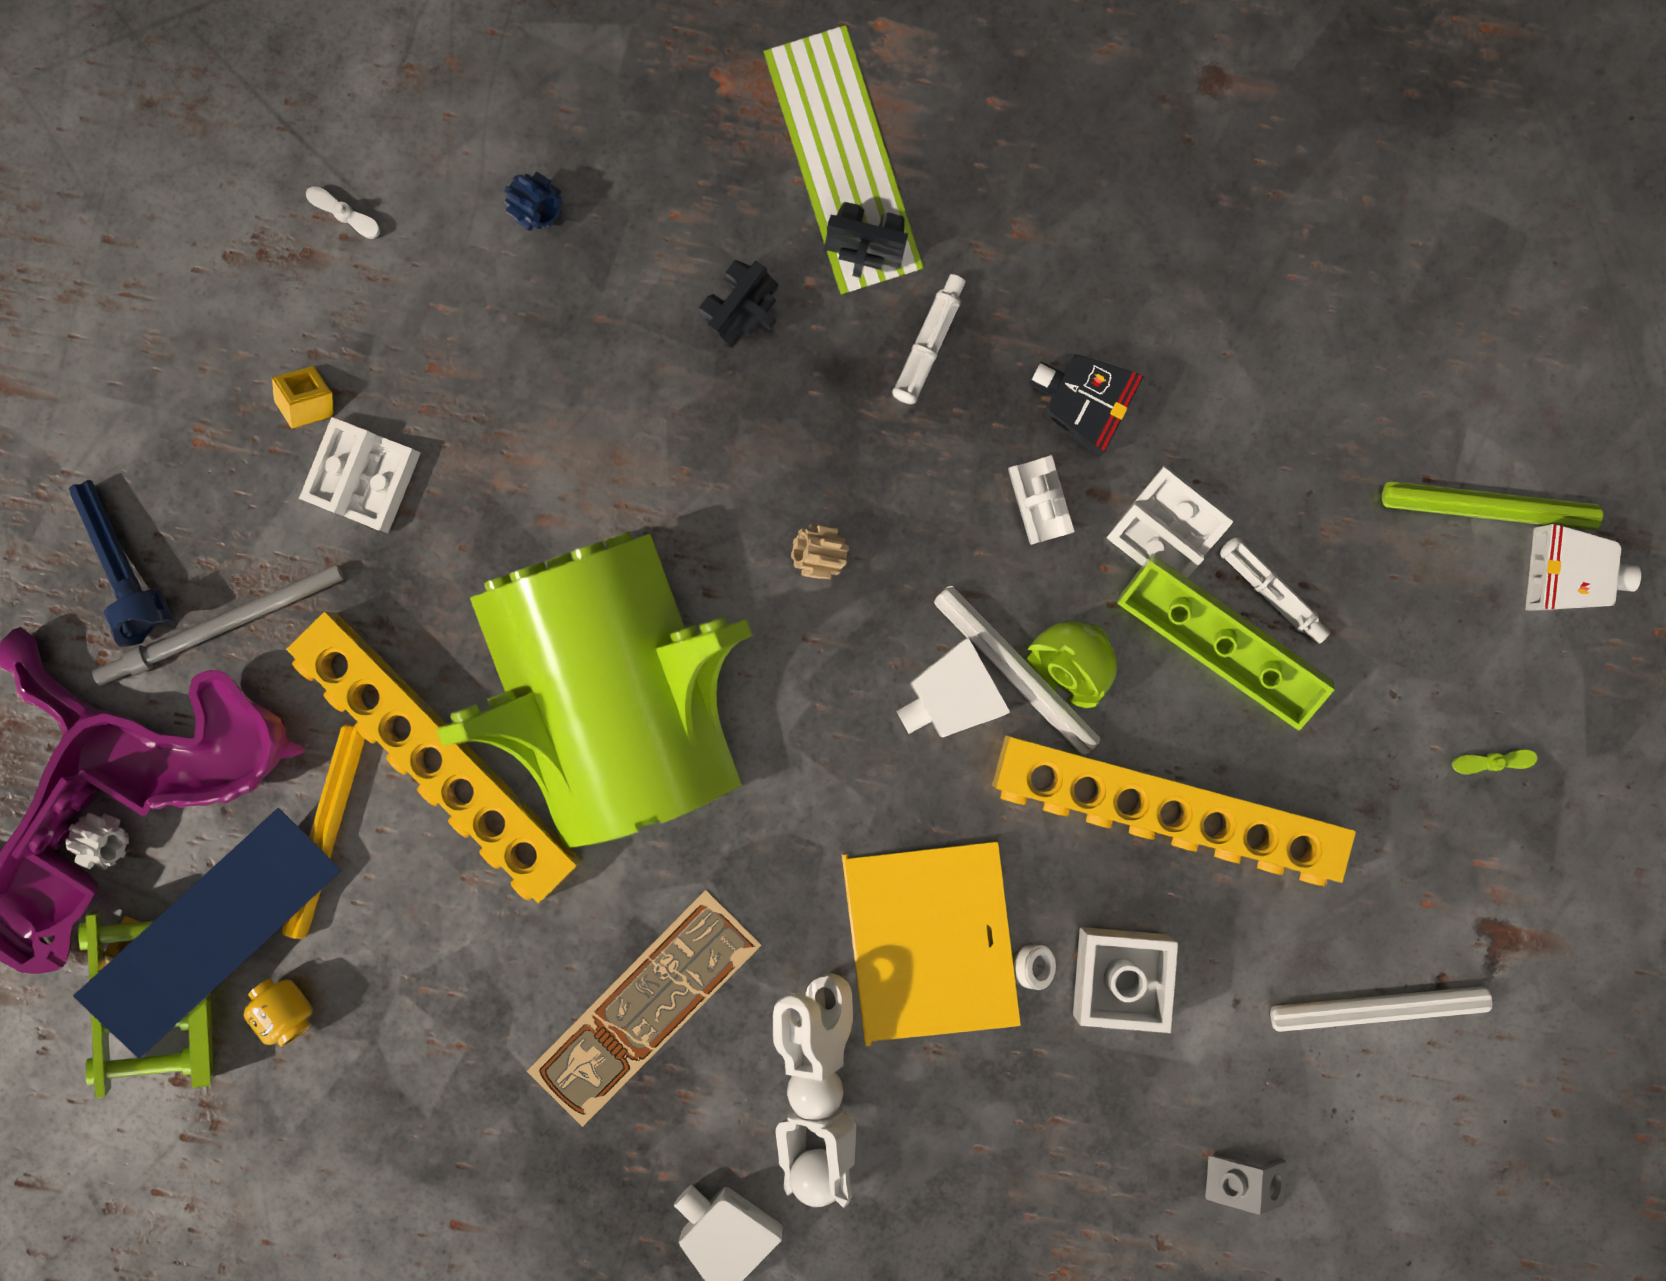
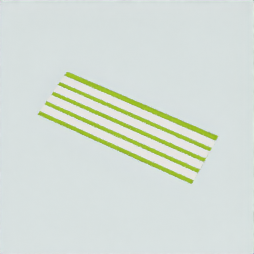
[763,25,924,294]

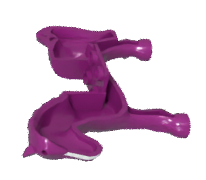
[0,627,304,974]

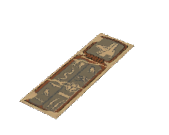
[527,890,761,1127]

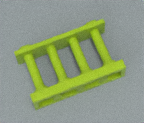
[79,910,215,1098]

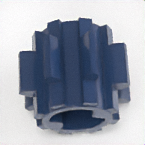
[504,171,563,231]

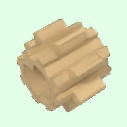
[791,524,849,579]

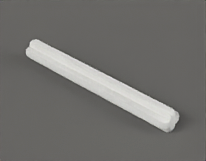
[934,586,1100,756]
[1270,986,1493,1032]

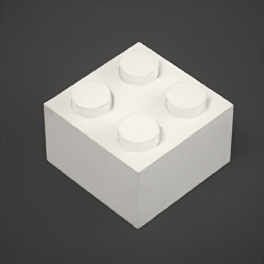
[1073,927,1178,1033]

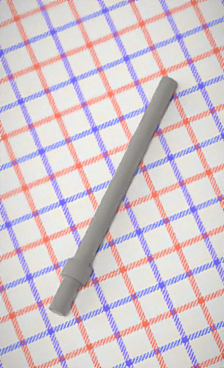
[92,564,345,686]

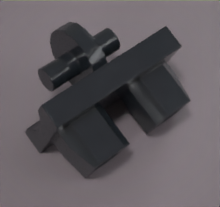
[824,202,908,278]
[699,260,779,348]

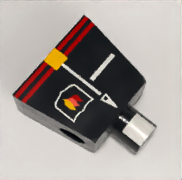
[1029,354,1144,457]

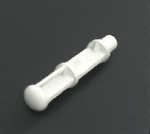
[892,274,966,404]
[1220,537,1331,645]

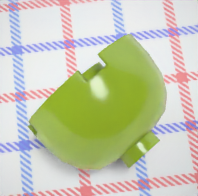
[1027,620,1118,708]

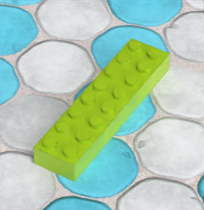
[1117,553,1335,731]

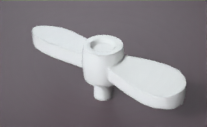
[306,186,380,239]

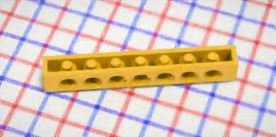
[286,612,582,904]
[992,735,1356,887]

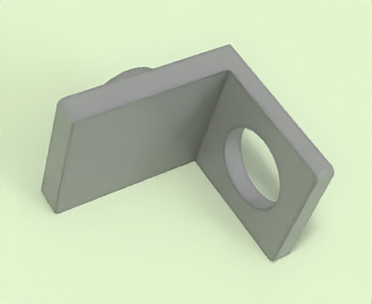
[1205,1155,1287,1215]

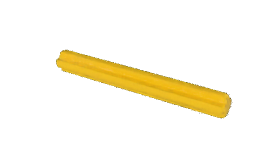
[282,725,365,939]

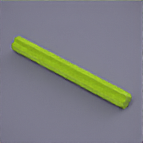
[1381,481,1604,530]

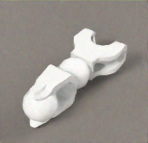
[773,973,856,1207]

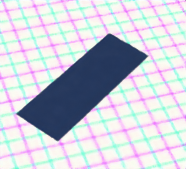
[73,807,342,1059]

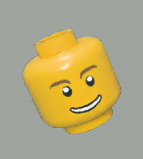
[243,978,313,1047]

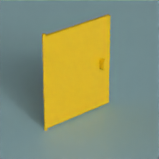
[842,841,1021,1046]

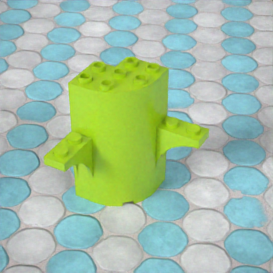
[436,531,753,849]

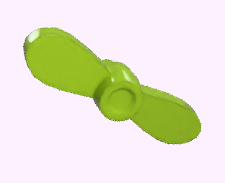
[1452,749,1538,774]

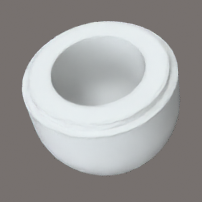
[1012,944,1056,990]

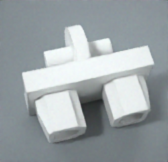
[1008,455,1074,545]

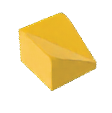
[272,366,333,429]

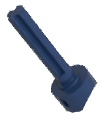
[69,480,174,647]

